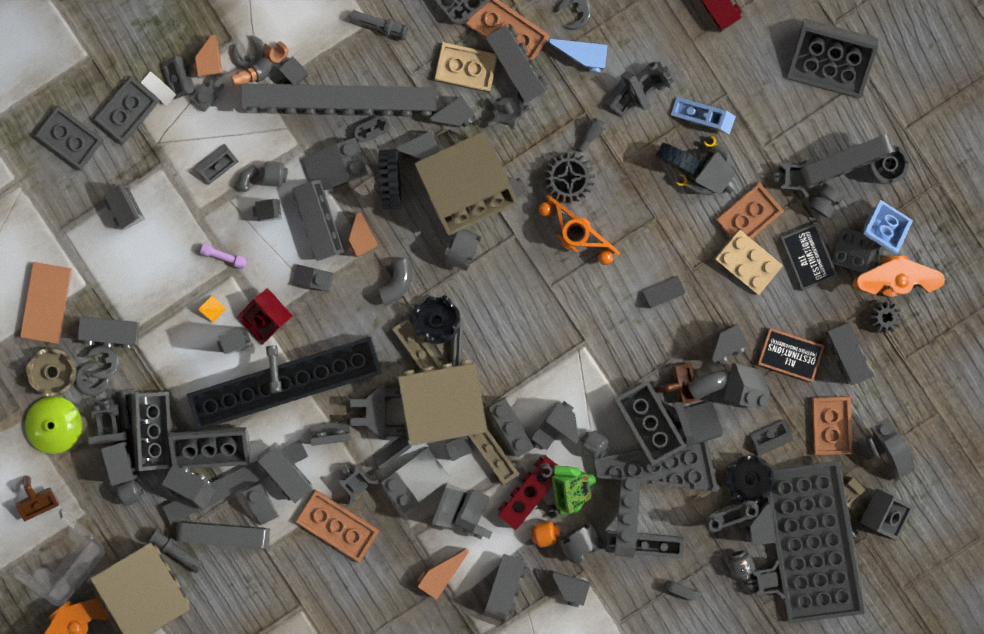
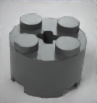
[868,145,909,184]
[443,229,482,271]
[557,522,603,563]

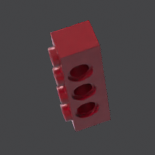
[498,455,559,530]

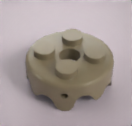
[26,348,77,396]

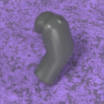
[237,165,259,192]

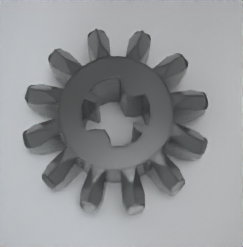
[869,301,903,334]

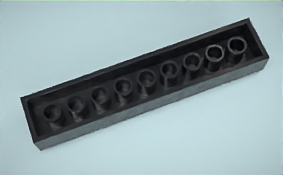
[186,336,383,431]

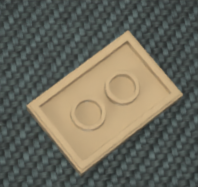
[434,42,498,92]

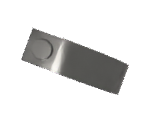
[870,417,915,482]

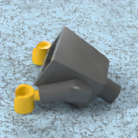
[676,136,737,195]

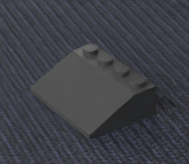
[787,18,878,98]

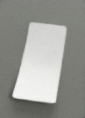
[141,72,176,106]

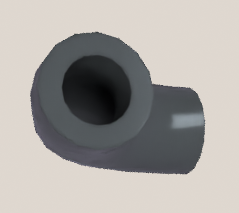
[379,258,412,306]
[688,370,731,400]

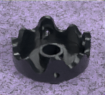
[412,295,461,344]
[725,455,775,503]

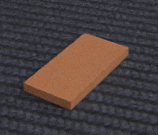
[466,0,550,60]
[20,262,72,344]
[295,489,380,563]

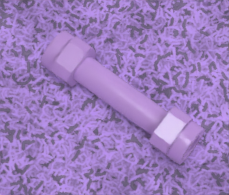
[200,243,247,269]

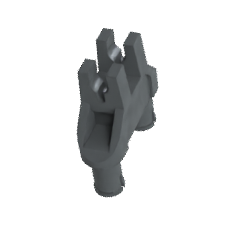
[349,384,404,440]
[704,500,759,532]

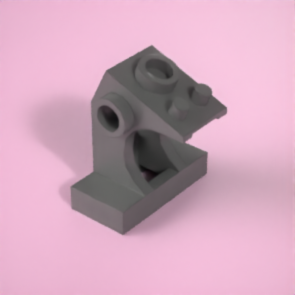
[620,61,674,110]
[88,398,130,445]

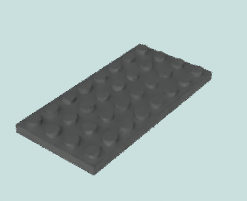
[767,460,866,623]

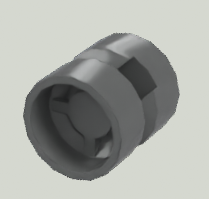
[808,183,844,219]

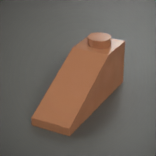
[417,548,469,600]

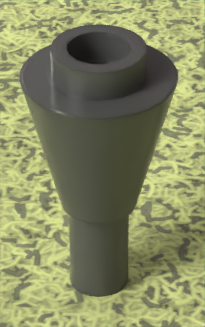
[578,117,606,152]

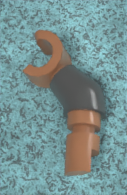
[231,41,289,89]

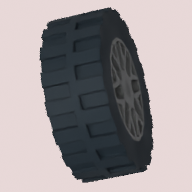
[655,142,700,175]

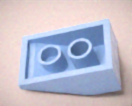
[863,200,913,255]

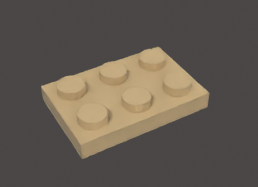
[714,229,783,295]

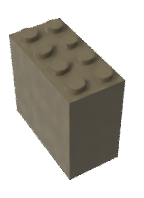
[415,131,518,236]
[398,359,488,446]
[87,543,190,634]

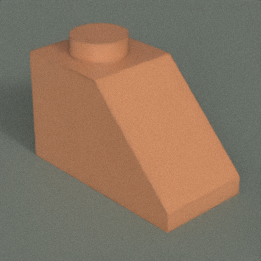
[193,35,223,78]
[348,212,379,257]

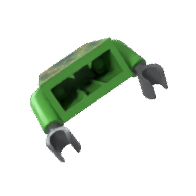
[540,463,596,519]

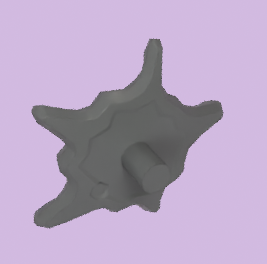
[488,86,530,130]

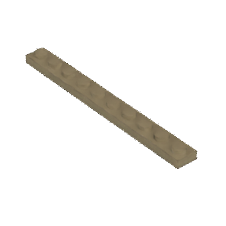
[393,318,519,485]

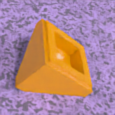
[198,295,226,322]

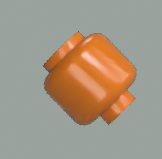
[531,521,560,548]

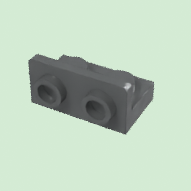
[310,421,351,446]

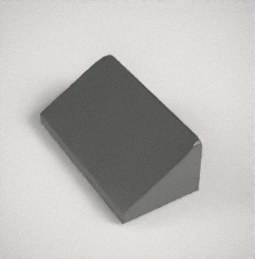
[161,56,196,99]
[604,79,644,117]
[195,144,239,185]
[643,276,686,308]
[115,389,139,430]
[749,419,793,456]
[374,435,411,469]

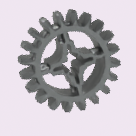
[543,152,595,204]

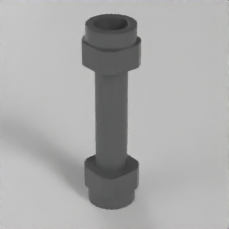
[266,345,282,393]

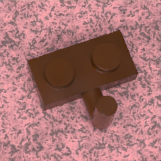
[655,363,700,404]
[15,476,59,522]

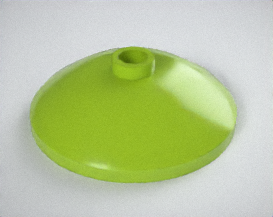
[25,396,83,454]

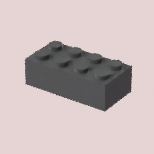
[614,381,686,469]

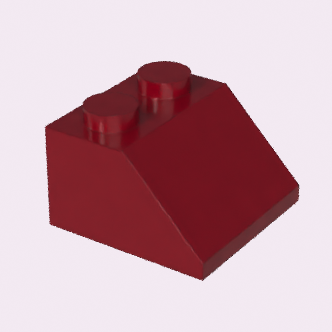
[237,288,293,345]

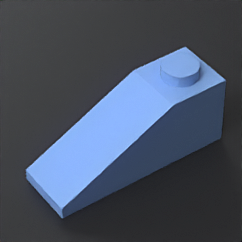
[549,39,608,73]
[671,97,736,134]

